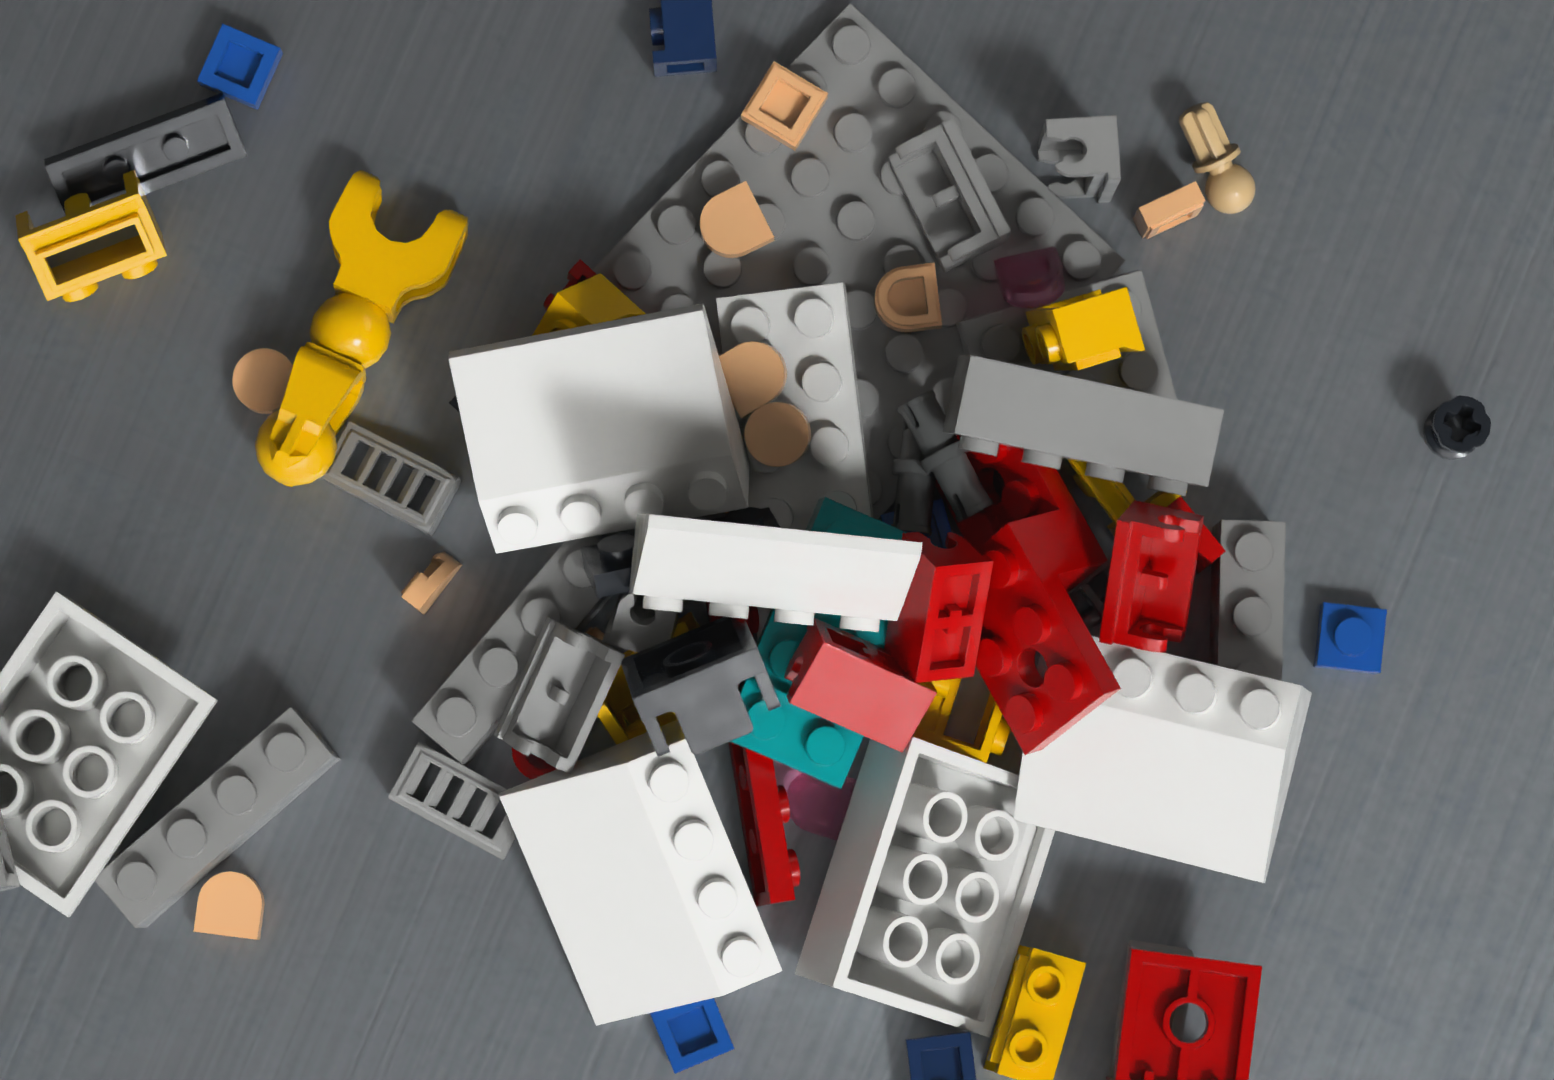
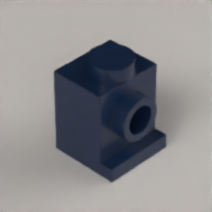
[649,0,717,77]

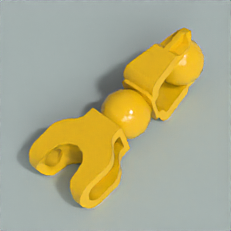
[255,170,468,487]

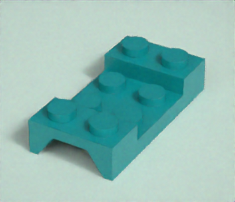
[730,497,940,789]

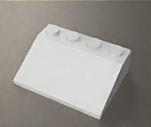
[448,303,750,554]
[629,514,923,632]
[0,592,218,917]
[1013,636,1312,883]
[499,720,782,1026]
[795,737,1055,1038]

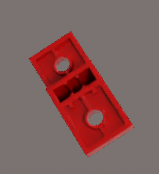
[935,435,1121,755]
[1106,948,1262,1080]

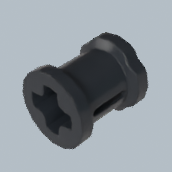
[1423,395,1491,460]

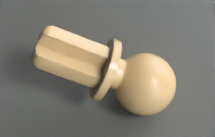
[1179,102,1256,214]

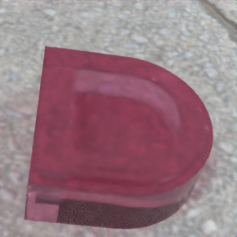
[993,246,1065,308]
[787,773,857,841]

